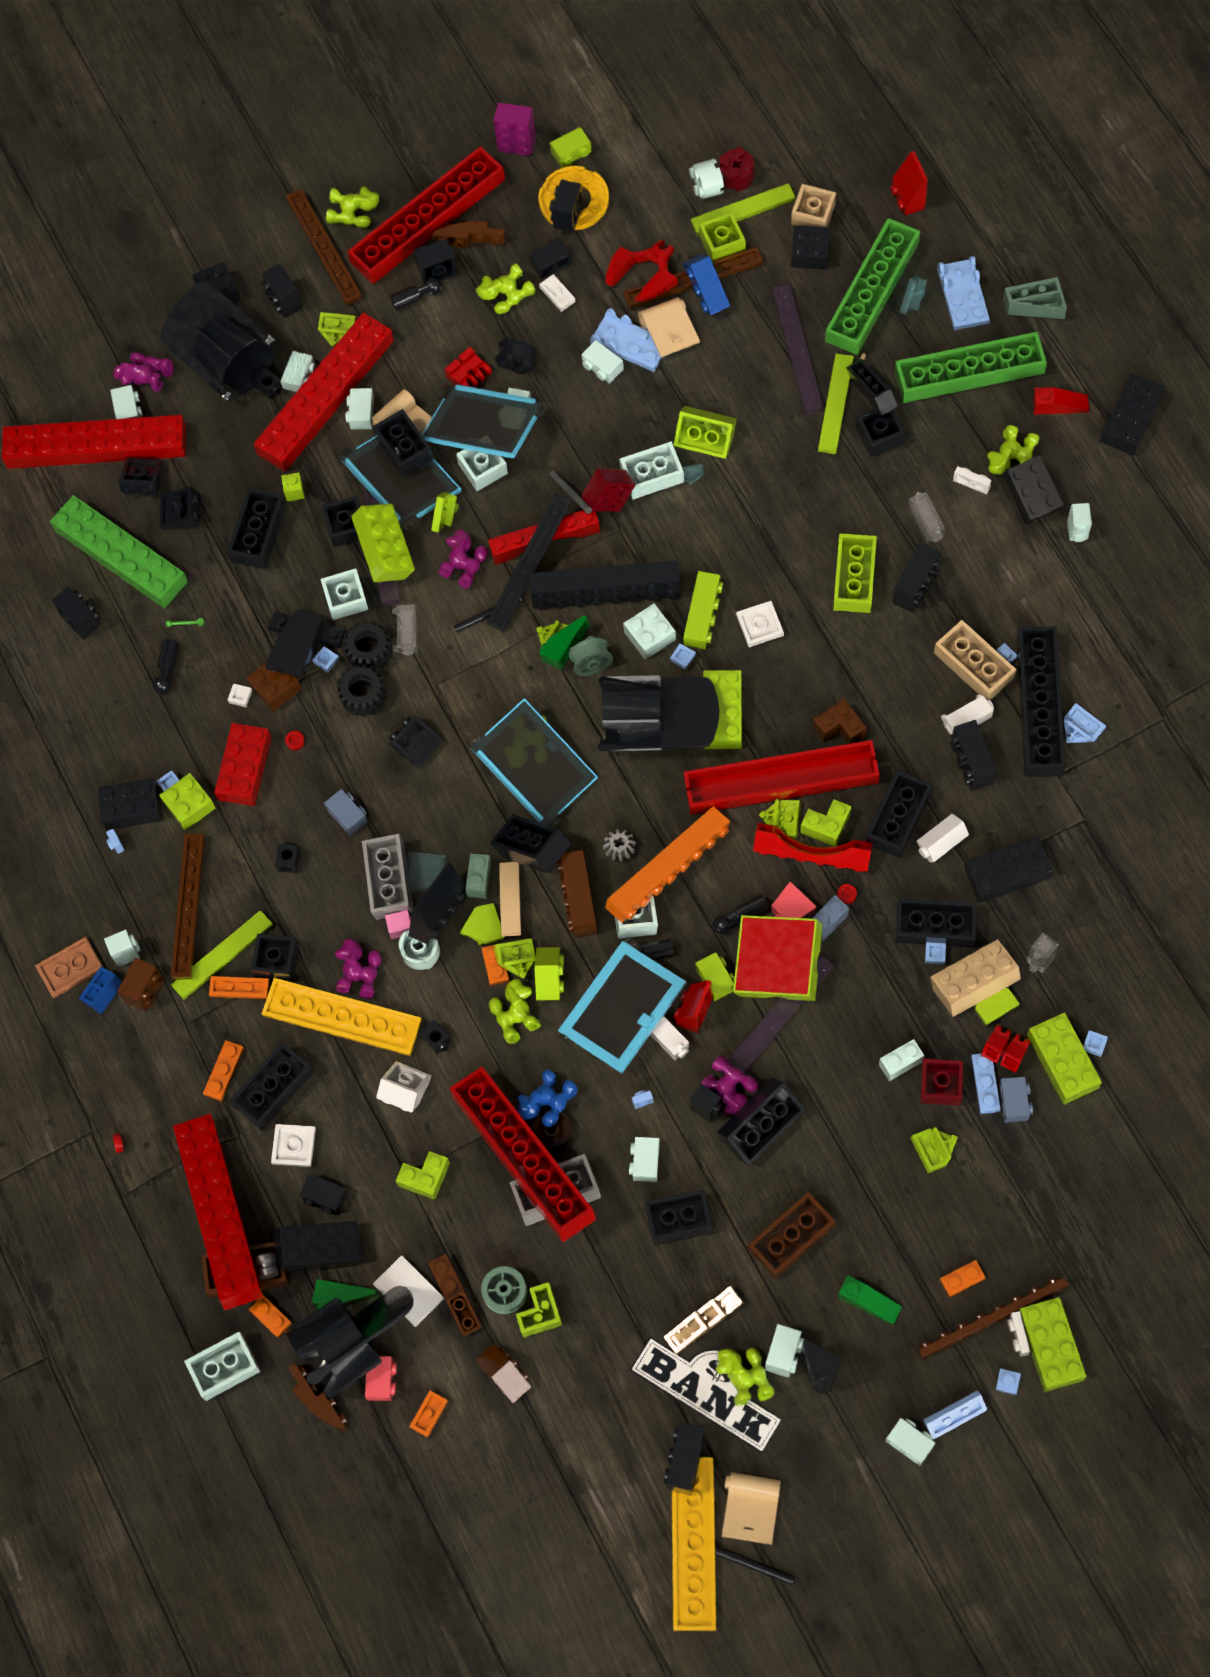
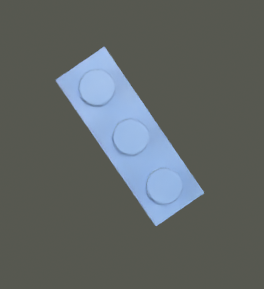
[971,1054,1001,1114]
[924,1390,987,1439]

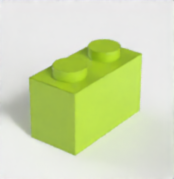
[550,127,592,168]
[695,952,734,1001]

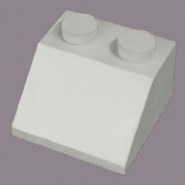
[376,1061,432,1113]

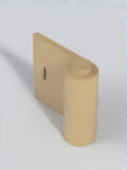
[638,297,700,358]
[372,389,442,435]
[722,1472,781,1545]

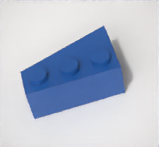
[682,254,730,315]

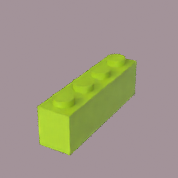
[683,571,723,649]

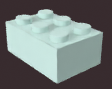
[620,442,684,500]
[184,1332,261,1401]

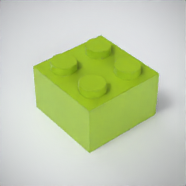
[699,212,745,261]
[159,773,215,831]

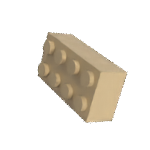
[934,620,1016,700]
[930,939,1021,1017]

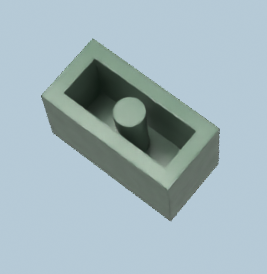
[466,854,491,899]

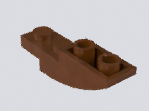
[433,221,506,248]
[428,1254,482,1337]
[288,1363,347,1432]

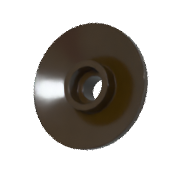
[532,1110,572,1148]

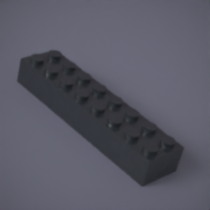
[529,560,681,610]
[1016,626,1065,776]

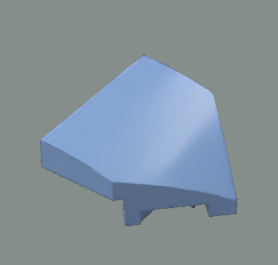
[1064,704,1106,743]

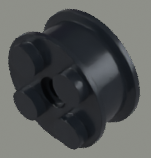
[495,339,537,375]

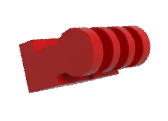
[445,347,493,388]
[981,1025,1031,1073]

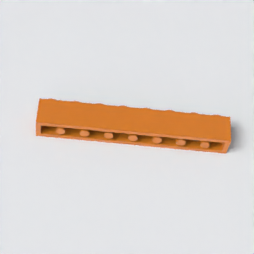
[605,806,730,923]

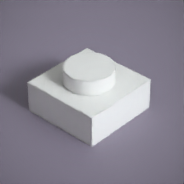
[228,684,252,708]

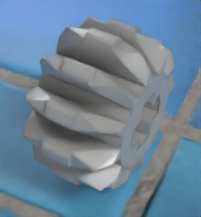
[603,829,636,862]

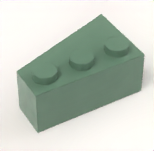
[1003,277,1067,319]

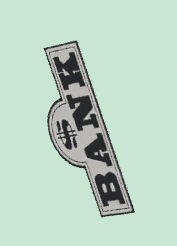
[629,1337,783,1454]

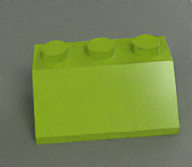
[673,406,737,459]

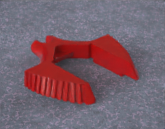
[605,240,678,302]

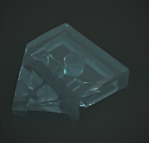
[900,276,927,314]

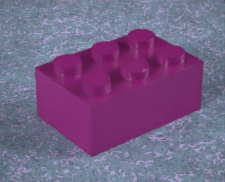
[493,103,536,156]

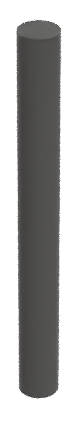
[549,470,592,514]

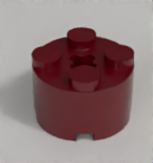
[719,147,754,191]

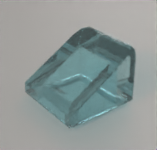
[682,464,704,485]

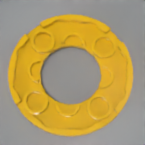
[539,166,609,230]

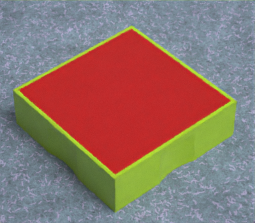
[733,915,823,1001]

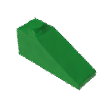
[539,615,590,670]
[838,1275,902,1325]
[311,1279,378,1310]

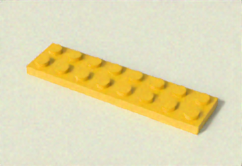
[262,978,422,1056]
[672,1457,716,1631]

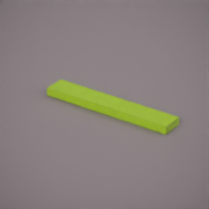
[691,183,795,236]
[818,354,854,454]
[171,910,273,1000]

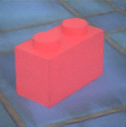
[365,1356,397,1401]

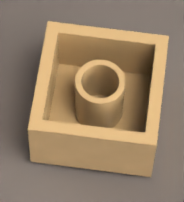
[791,184,836,227]

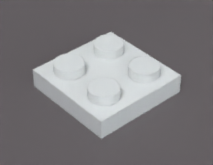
[736,601,784,647]
[271,1124,316,1167]

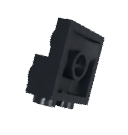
[119,458,163,496]
[159,487,202,530]
[389,715,443,769]

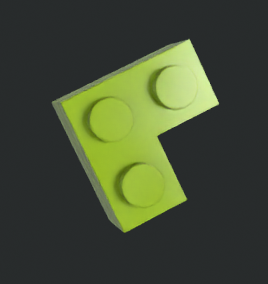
[800,800,852,847]
[534,947,564,1000]
[396,1151,450,1200]
[516,1282,562,1338]

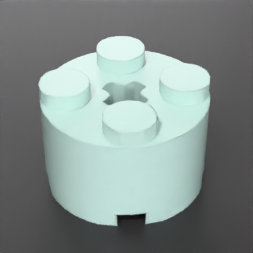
[689,159,724,199]
[399,930,440,970]

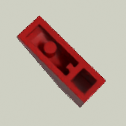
[1033,387,1089,415]

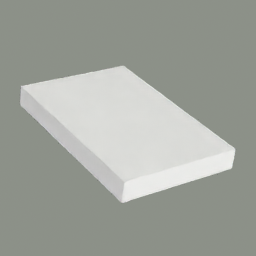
[373,1255,444,1327]

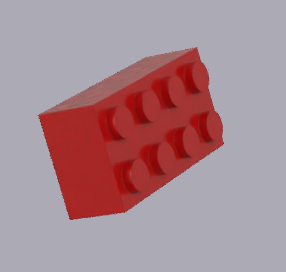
[214,723,272,806]

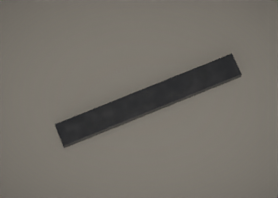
[487,492,572,632]

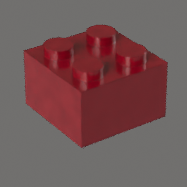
[581,468,636,512]
[920,1059,963,1106]

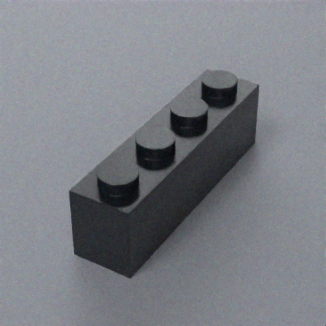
[846,358,897,415]

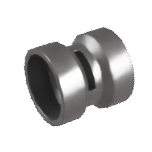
[255,1253,279,1279]

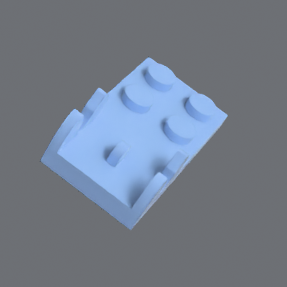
[937,256,990,330]
[590,308,663,372]

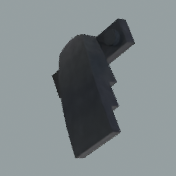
[265,609,345,678]

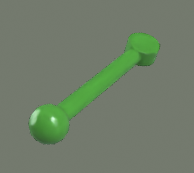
[166,618,205,627]

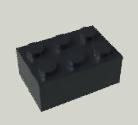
[372,409,434,477]
[1003,456,1064,524]
[893,542,942,613]
[950,720,996,791]
[98,778,162,831]
[645,1190,713,1246]
[663,1422,706,1496]

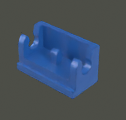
[79,967,122,1015]

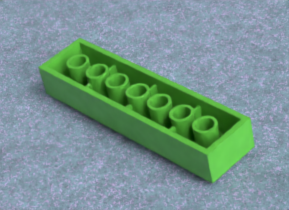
[825,218,920,355]
[895,332,1047,403]
[49,495,188,609]

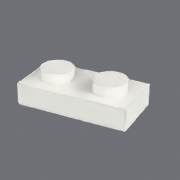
[539,274,575,312]
[953,466,991,494]
[1007,1311,1030,1357]

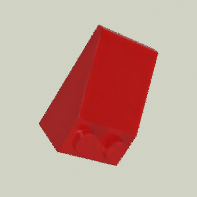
[890,151,928,216]
[674,980,713,1034]

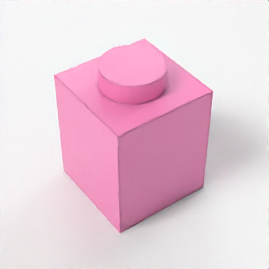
[385,910,411,939]

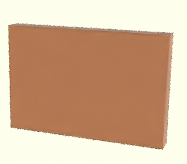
[35,937,104,999]

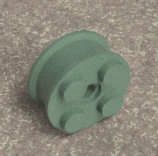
[569,636,613,676]
[481,1266,527,1314]

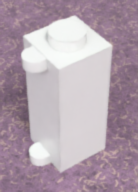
[941,694,994,735]
[917,814,969,863]
[648,1012,689,1060]

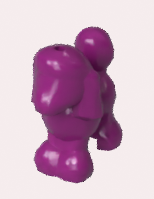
[113,352,174,392]
[438,529,488,589]
[335,939,381,999]
[700,1055,759,1115]

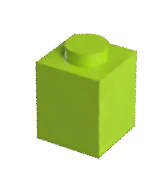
[281,473,305,502]

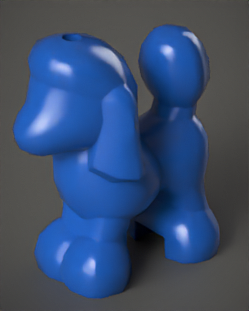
[516,1069,578,1127]

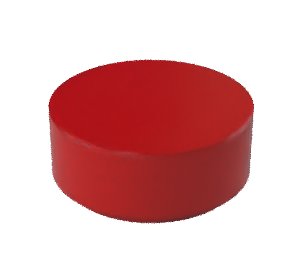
[285,731,305,750]
[837,884,857,904]
[112,1133,124,1153]

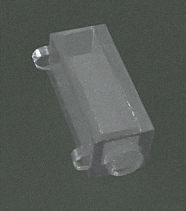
[909,492,945,543]
[392,605,418,655]
[1027,933,1059,973]

